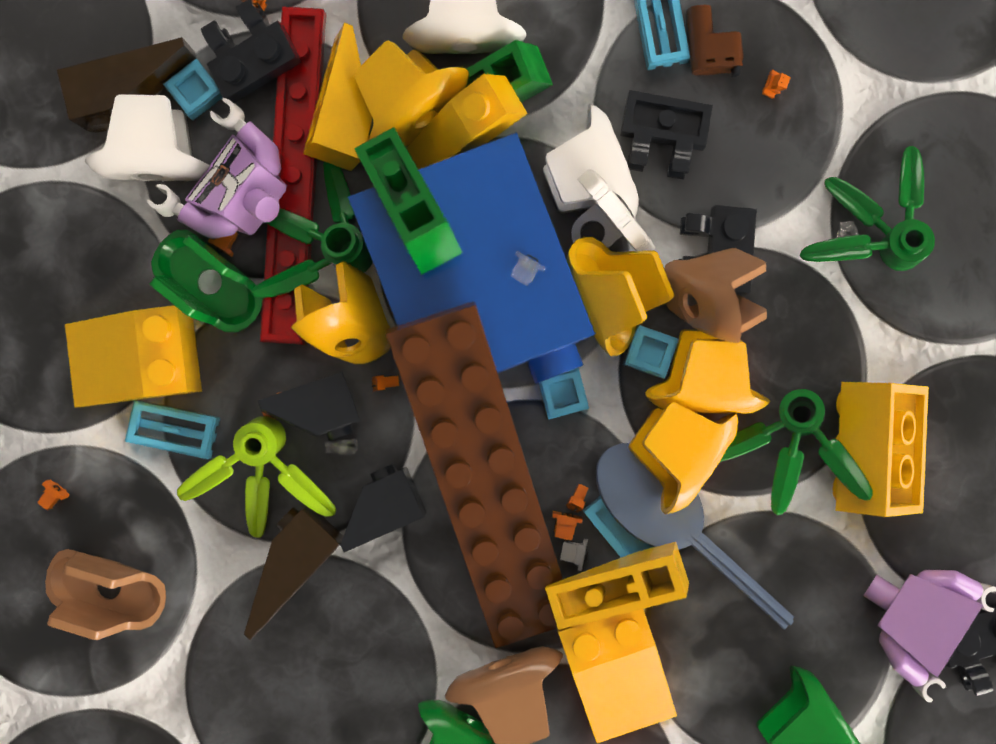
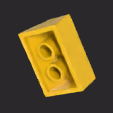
[832,382,929,517]

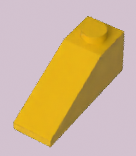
[303,23,372,171]
[406,74,528,170]
[545,542,689,630]

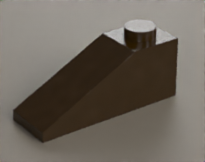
[57,37,196,133]
[244,506,344,640]

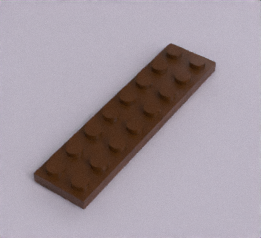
[386,301,563,649]

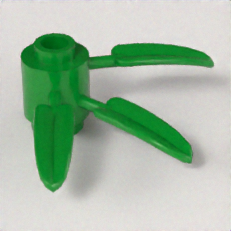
[799,146,935,271]
[252,162,373,298]
[720,389,873,515]

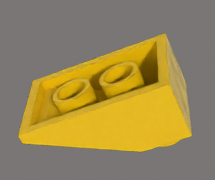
[65,305,202,408]
[556,609,677,743]

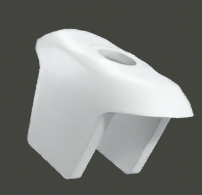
[402,0,527,54]
[85,95,210,181]
[543,104,639,218]

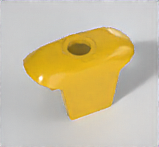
[354,41,469,147]
[566,237,674,356]
[292,261,391,365]
[645,329,771,414]
[628,402,738,514]

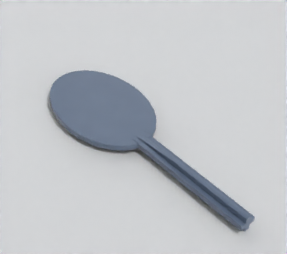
[596,443,794,629]

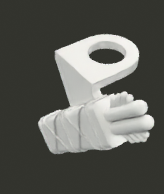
[571,169,665,268]

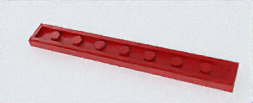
[260,6,326,345]

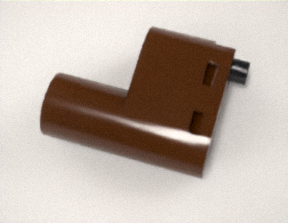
[686,4,744,77]

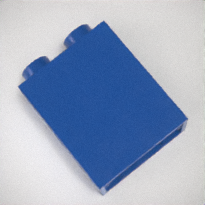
[348,132,595,384]

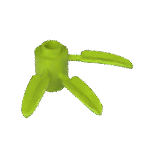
[177,416,337,538]

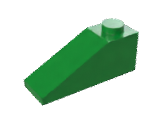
[466,40,553,103]
[354,127,462,274]

